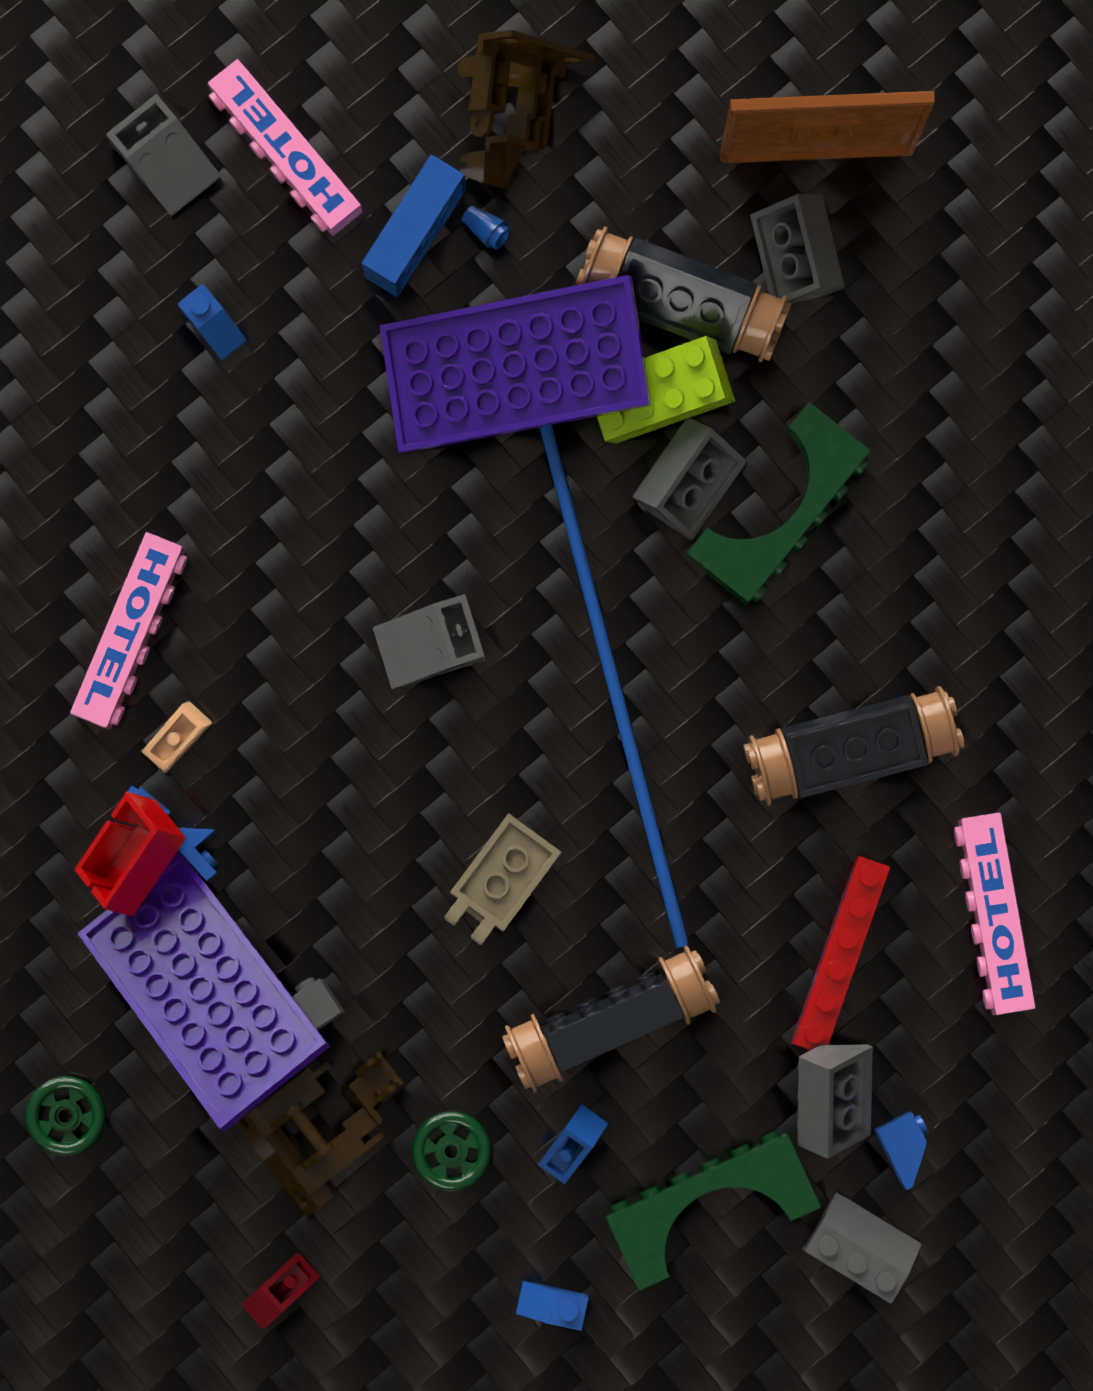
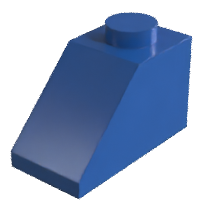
[178,284,247,361]
[538,1104,608,1184]
[874,1112,928,1190]
[516,1281,588,1331]

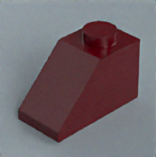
[241,1252,320,1329]

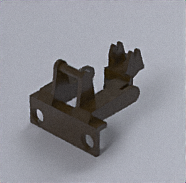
[457,30,594,189]
[235,1051,404,1217]

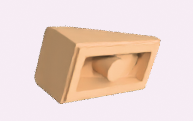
[141,702,212,773]

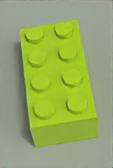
[597,336,735,444]

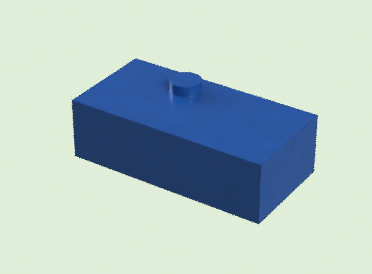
[362,154,466,298]

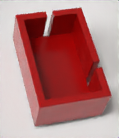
[74,792,186,916]

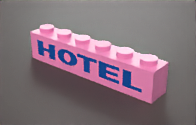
[208,59,362,236]
[70,532,188,730]
[954,812,1035,1015]

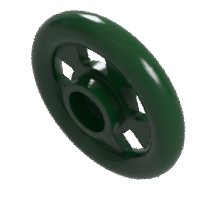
[26,1076,105,1156]
[412,1111,491,1191]

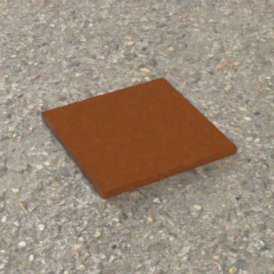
[720,91,935,164]

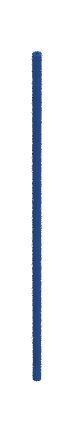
[539,425,689,948]

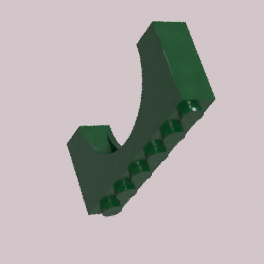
[686,402,871,606]
[605,1130,821,1291]

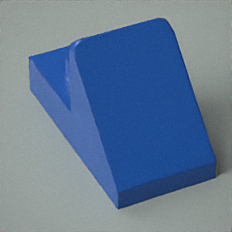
[179,828,219,883]

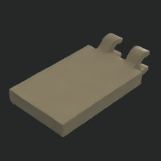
[444,813,561,945]

